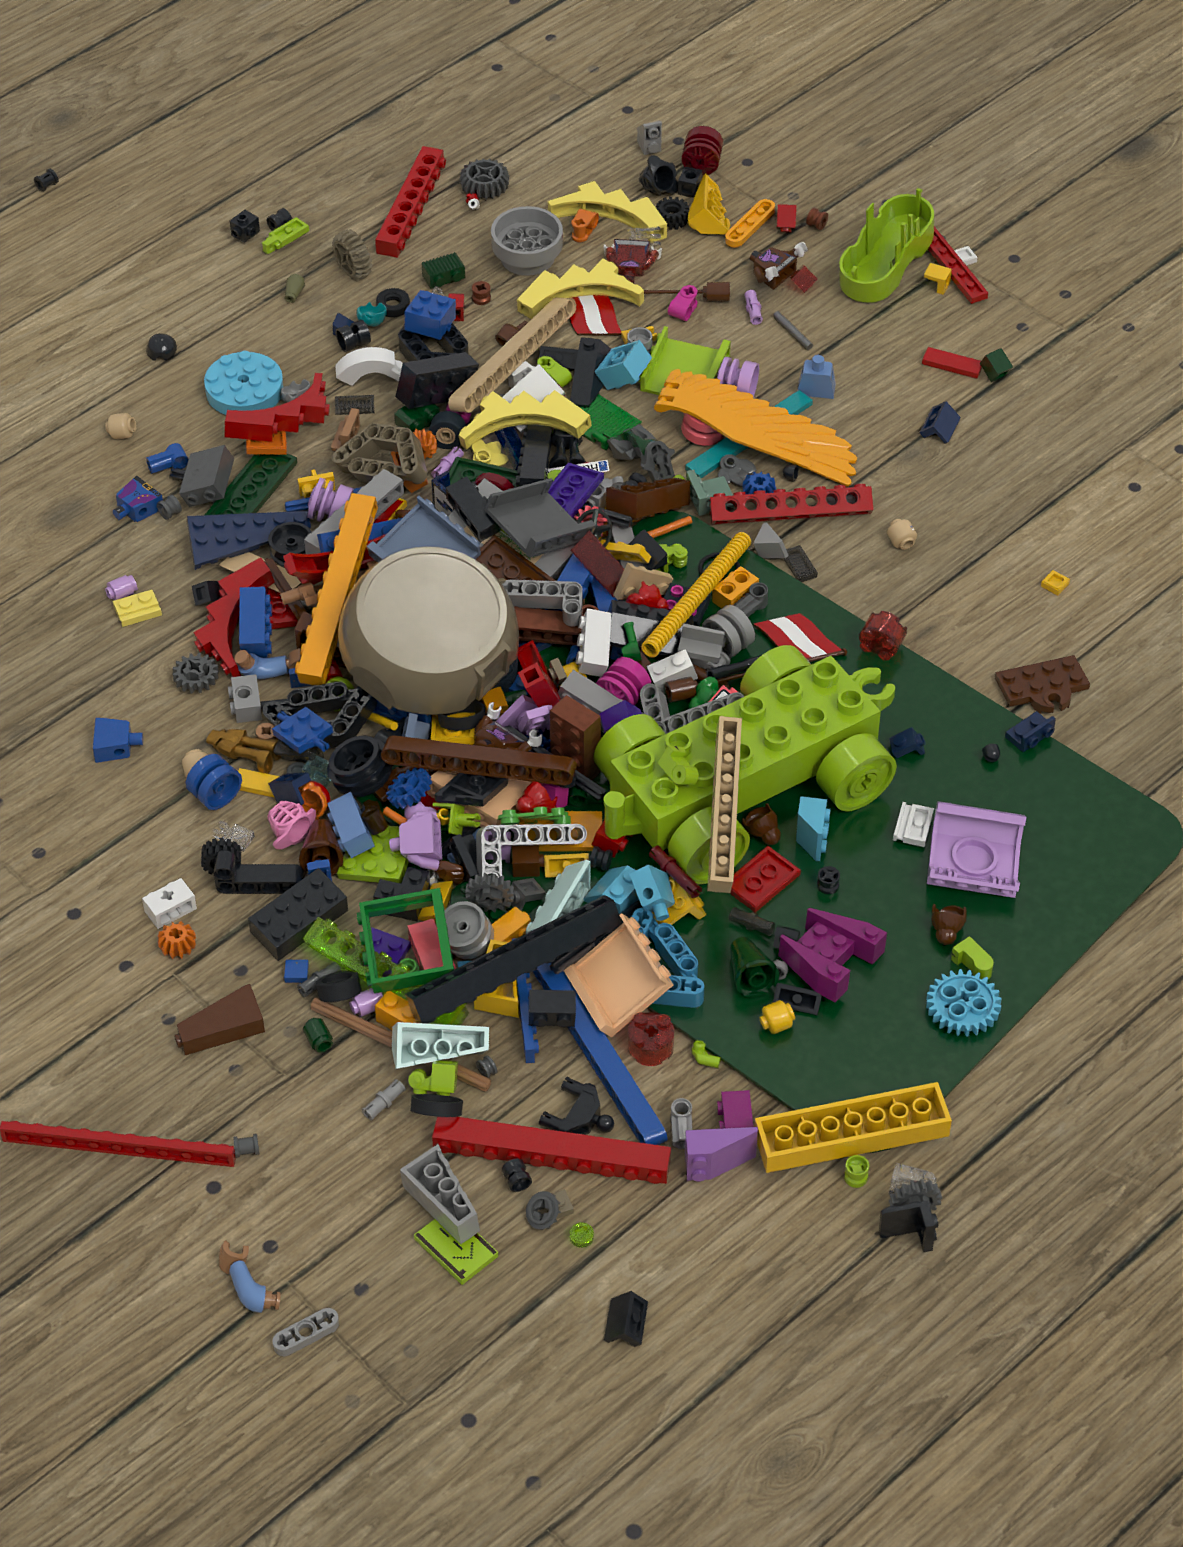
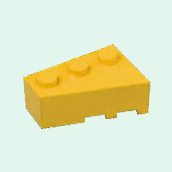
[474,939,519,1018]

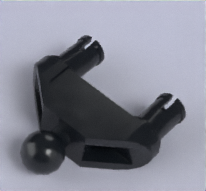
[539,1076,615,1135]

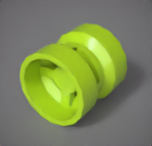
[844,1155,869,1188]

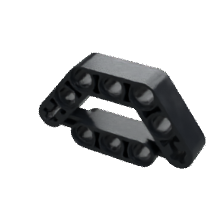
[398,323,472,362]
[263,682,378,753]

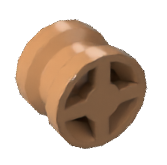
[256,723,278,740]

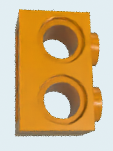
[712,566,759,609]

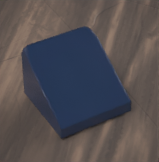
[332,313,354,336]

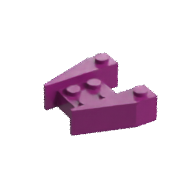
[778,908,887,1002]

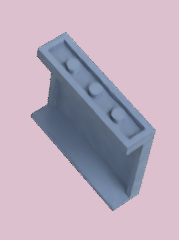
[367,496,481,562]

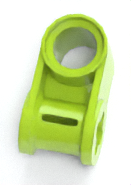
[537,356,572,388]

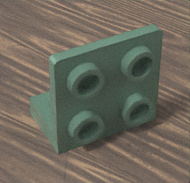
[686,469,735,516]

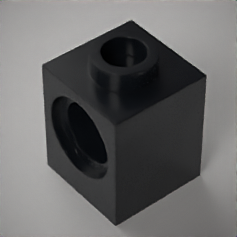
[678,167,702,198]

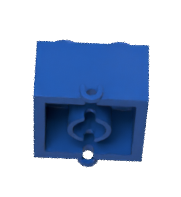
[405,290,456,340]

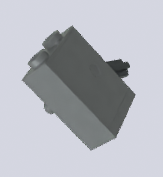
[170,445,234,507]

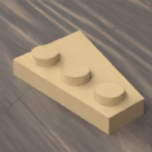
[614,563,673,600]

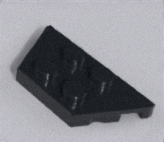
[435,773,508,806]

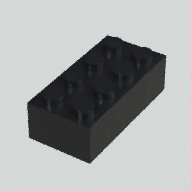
[395,352,479,409]
[248,868,348,961]

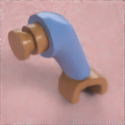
[235,648,301,679]
[218,1240,281,1313]

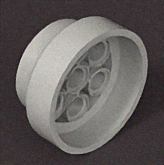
[491,206,563,276]

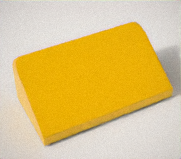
[544,853,589,878]
[418,881,453,924]

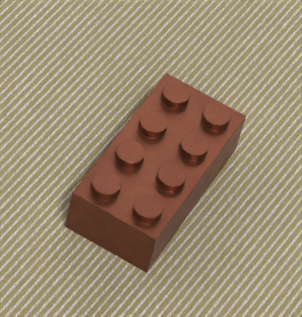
[550,695,601,780]

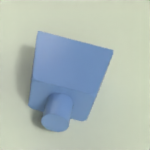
[797,355,836,399]

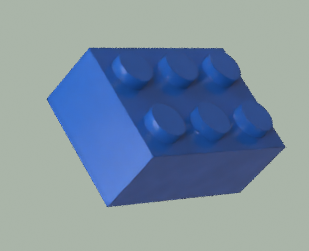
[239,587,272,658]

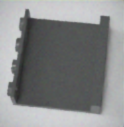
[484,478,597,558]

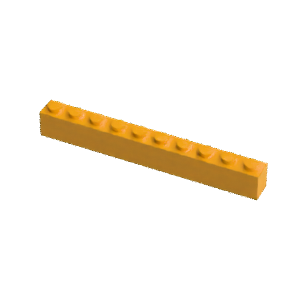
[295,493,378,685]

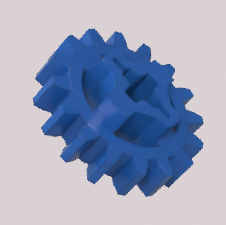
[386,767,432,809]

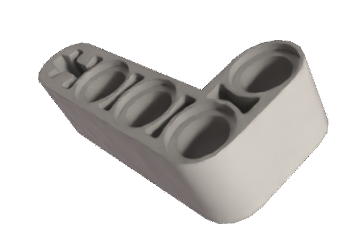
[502,580,583,626]

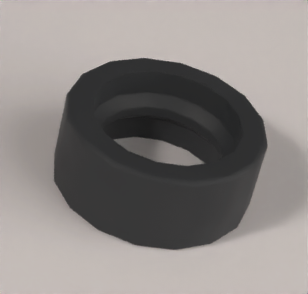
[316,971,362,1002]

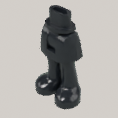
[549,428,586,469]

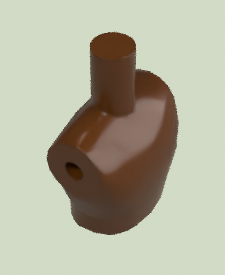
[495,321,528,347]

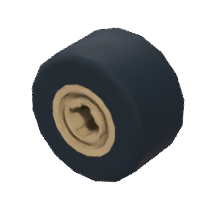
[429,411,466,449]

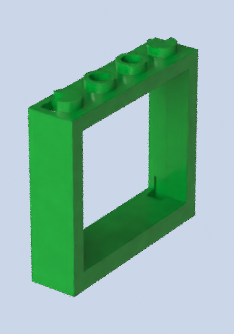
[357,888,454,994]

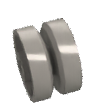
[702,605,755,659]
[445,901,494,959]

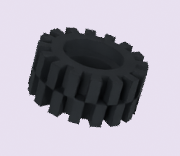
[656,197,689,230]
[201,838,241,875]

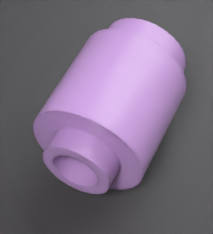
[105,575,138,600]
[349,988,383,1017]

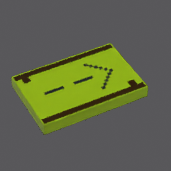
[414,1219,498,1285]

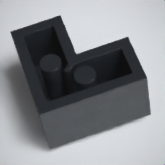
[373,867,430,922]

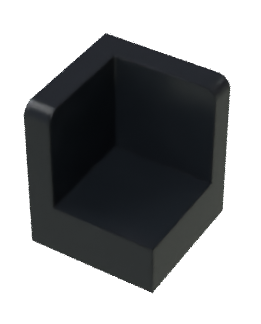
[192,581,221,606]

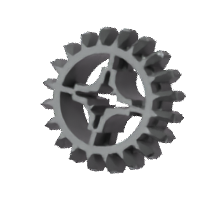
[460,158,509,200]

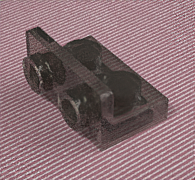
[274,739,325,766]

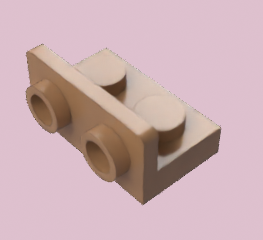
[331,408,360,451]

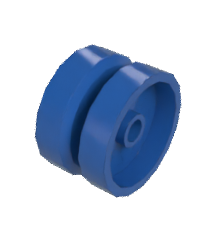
[185,754,242,810]

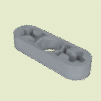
[273,1308,339,1356]

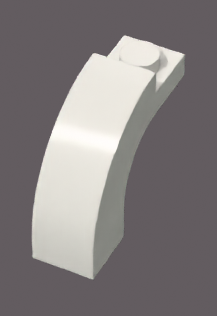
[335,347,403,386]

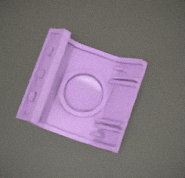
[927,801,1026,898]

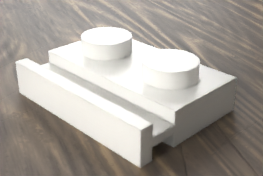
[893,802,934,847]

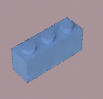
[327,792,375,858]

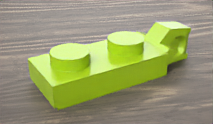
[262,217,309,254]

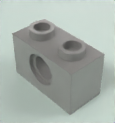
[228,674,262,723]

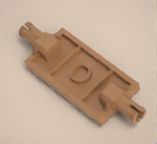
[280,560,377,607]

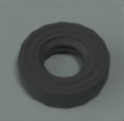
[376,288,410,318]

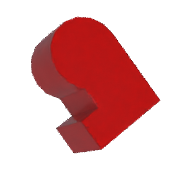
[448,293,465,321]

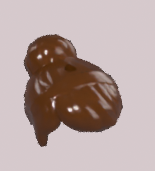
[742,803,781,845]
[931,904,967,945]

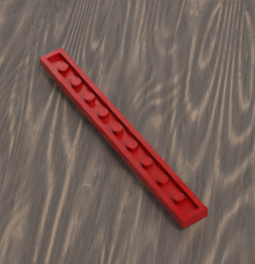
[0,1121,236,1167]

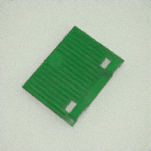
[579,394,642,451]

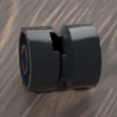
[336,319,371,352]

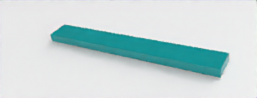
[685,390,813,479]

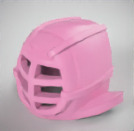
[268,801,316,849]

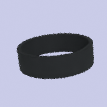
[438,700,486,731]
[410,1094,463,1117]

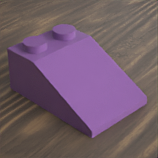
[685,1127,758,1182]

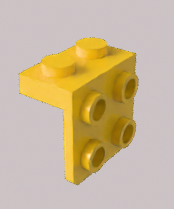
[652,876,706,925]

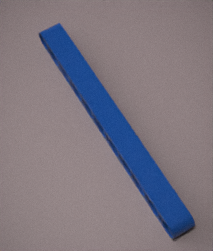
[533,962,668,1145]

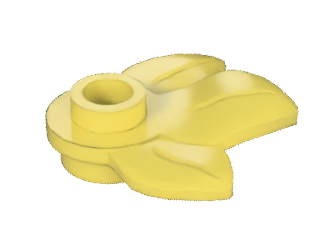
[472,439,509,466]

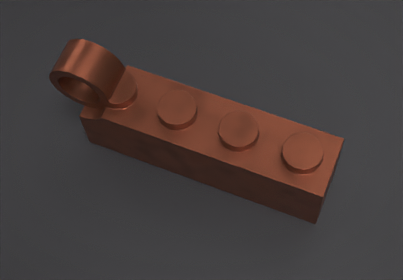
[514,605,599,646]

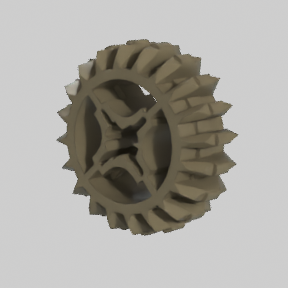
[332,229,372,280]

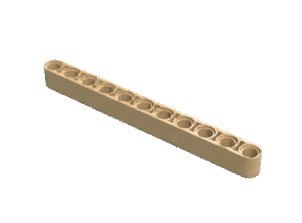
[448,297,576,413]

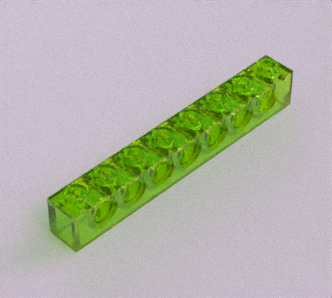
[303,917,469,1025]

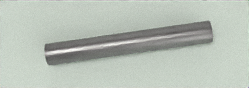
[773,311,813,350]

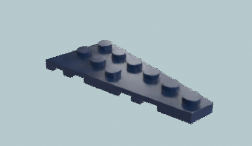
[187,511,311,570]

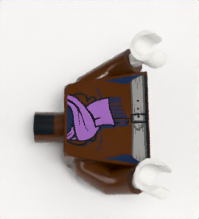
[750,242,808,290]
[474,702,542,752]

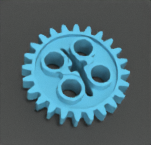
[926,969,1001,1037]

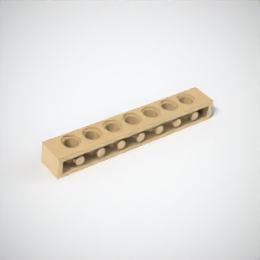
[707,716,742,893]

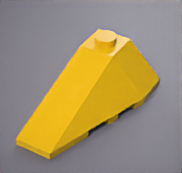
[688,173,730,234]

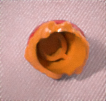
[298,781,331,821]

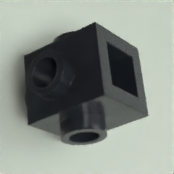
[230,210,260,243]

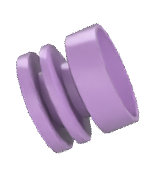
[717,357,759,397]
[307,478,354,522]

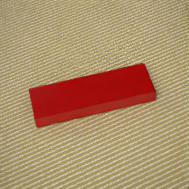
[922,347,982,379]

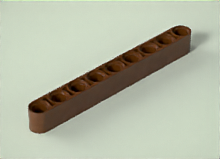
[381,736,577,785]

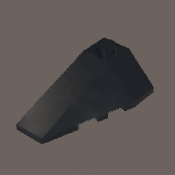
[570,337,611,408]

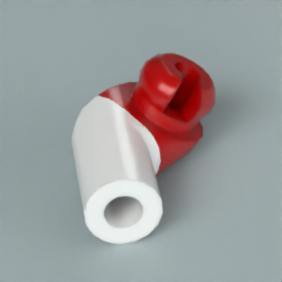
[465,193,480,210]

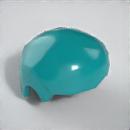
[356,302,387,327]

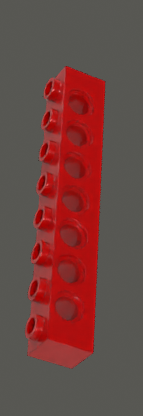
[375,146,446,258]
[709,484,874,525]

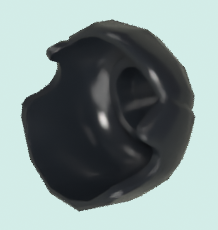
[146,333,177,361]

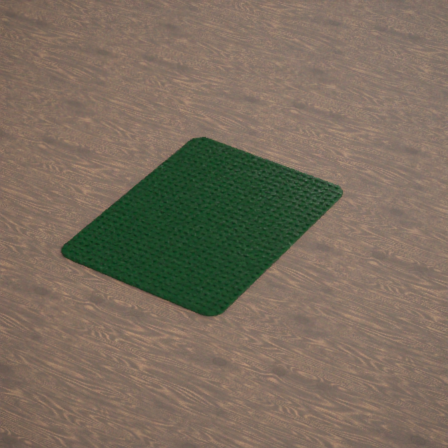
[354,511,1183,1153]

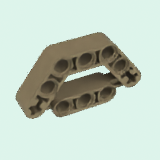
[332,423,427,484]

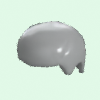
[281,379,310,403]

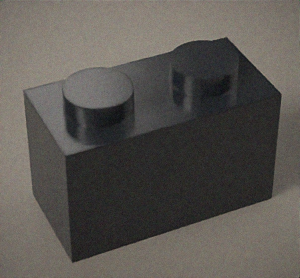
[528,990,576,1028]

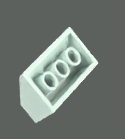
[526,860,591,934]

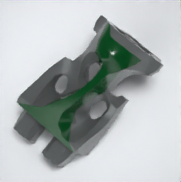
[607,424,675,483]

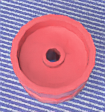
[681,413,723,446]

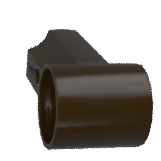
[361,799,388,835]

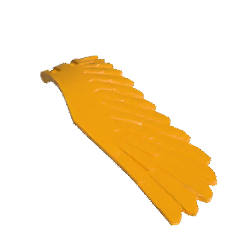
[654,369,857,487]

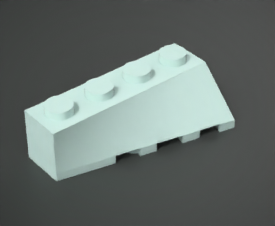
[392,1022,489,1069]

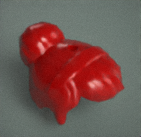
[625,581,669,610]
[516,781,558,813]

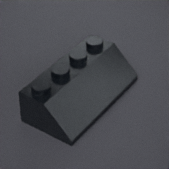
[608,600,694,656]

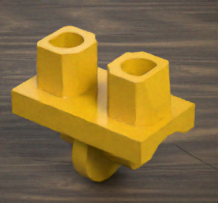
[297,469,335,498]

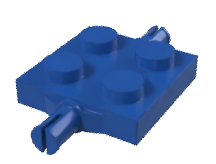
[272,707,333,754]

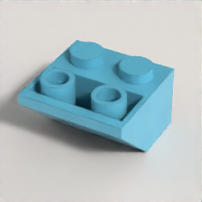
[796,797,830,861]

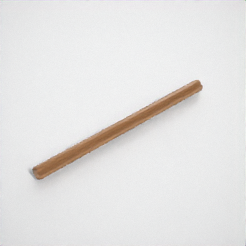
[310,997,491,1091]

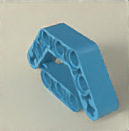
[632,908,704,1008]

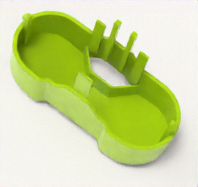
[839,188,934,303]

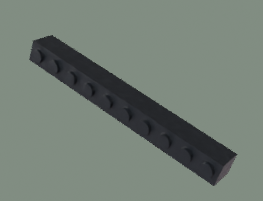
[405,895,622,1024]

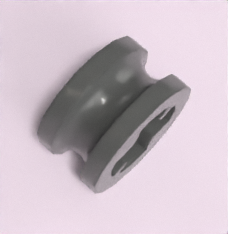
[476,1055,497,1078]

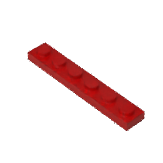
[927,226,988,304]

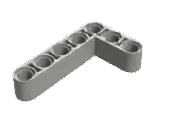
[640,683,745,734]
[476,824,587,878]

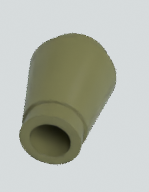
[284,274,305,303]

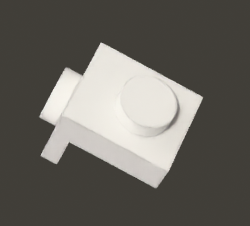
[509,361,535,388]

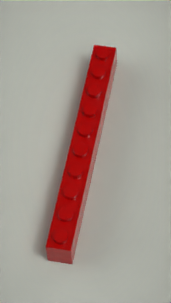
[432,1117,671,1184]

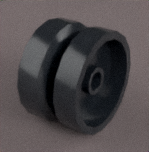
[268,522,312,568]

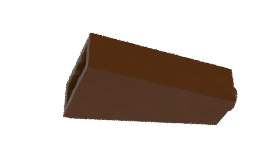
[174,984,265,1056]

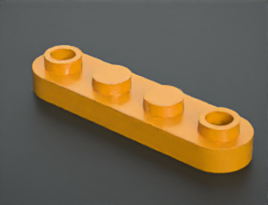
[725,199,775,248]

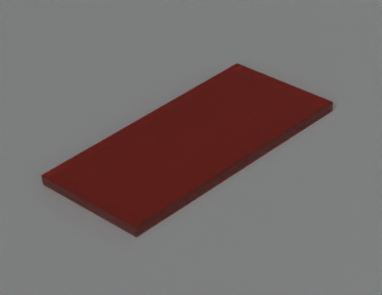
[570,530,624,597]

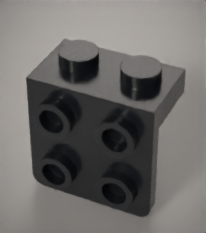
[879,1201,938,1252]

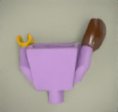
[389,808,465,885]

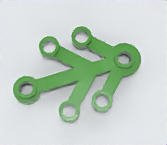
[498,807,571,825]

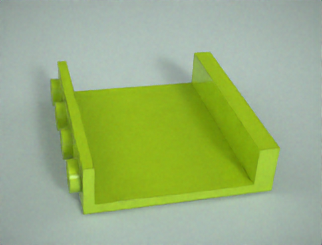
[638,326,731,395]

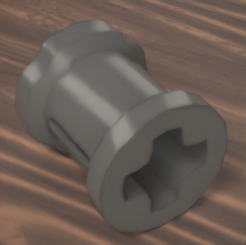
[233,1134,260,1158]

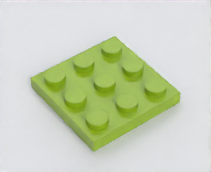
[337,826,409,884]

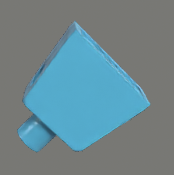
[629,865,675,921]

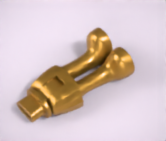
[206,729,284,774]

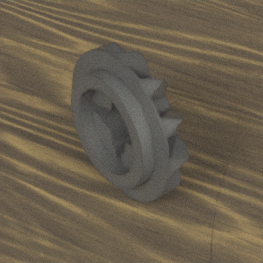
[526,1191,561,1230]

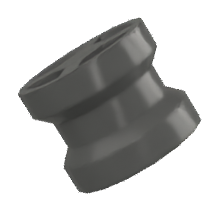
[157,494,182,520]

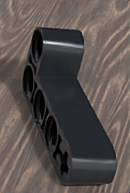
[214,850,304,894]

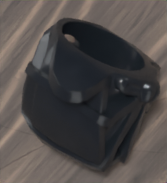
[639,155,678,196]

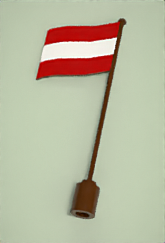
[570,282,730,336]
[665,613,847,703]

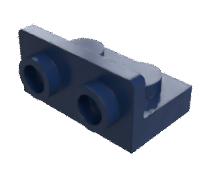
[1005,711,1056,752]

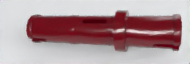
[649,845,702,898]

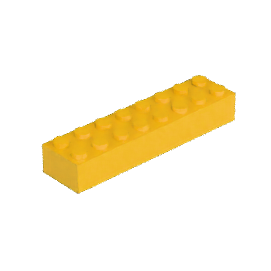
[754,1082,952,1173]

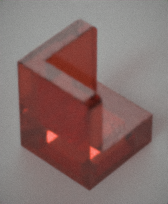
[790,264,818,293]

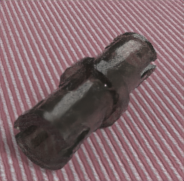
[729,907,776,936]

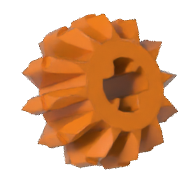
[413,429,437,459]
[158,921,196,959]

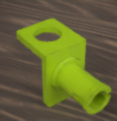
[433,803,481,835]

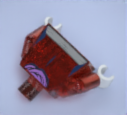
[604,239,662,283]

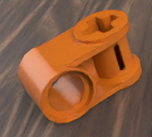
[571,209,599,242]

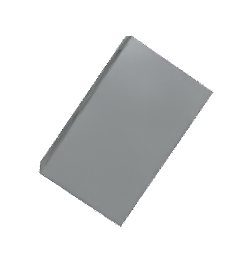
[678,623,725,664]

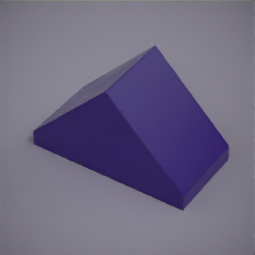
[599,700,642,733]

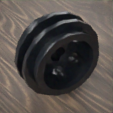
[327,735,393,797]

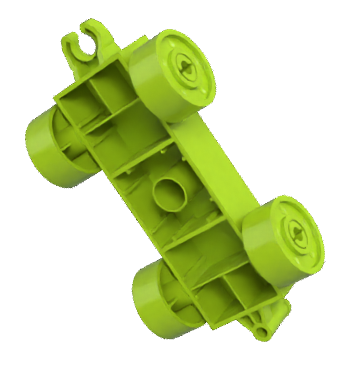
[594,645,897,884]

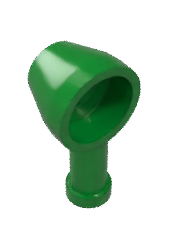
[621,622,642,661]

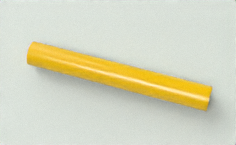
[368,712,398,730]

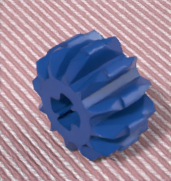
[742,471,776,503]

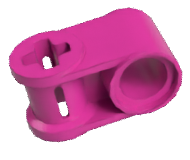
[668,285,698,321]

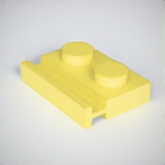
[113,590,162,627]

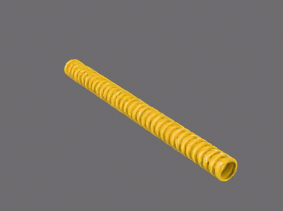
[641,532,751,657]

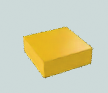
[1041,570,1070,596]

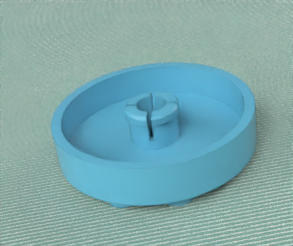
[204,351,283,415]

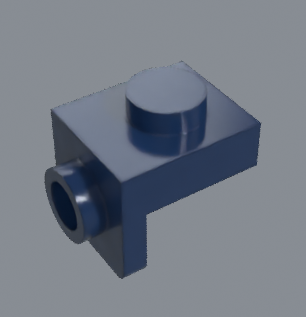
[889,727,925,758]

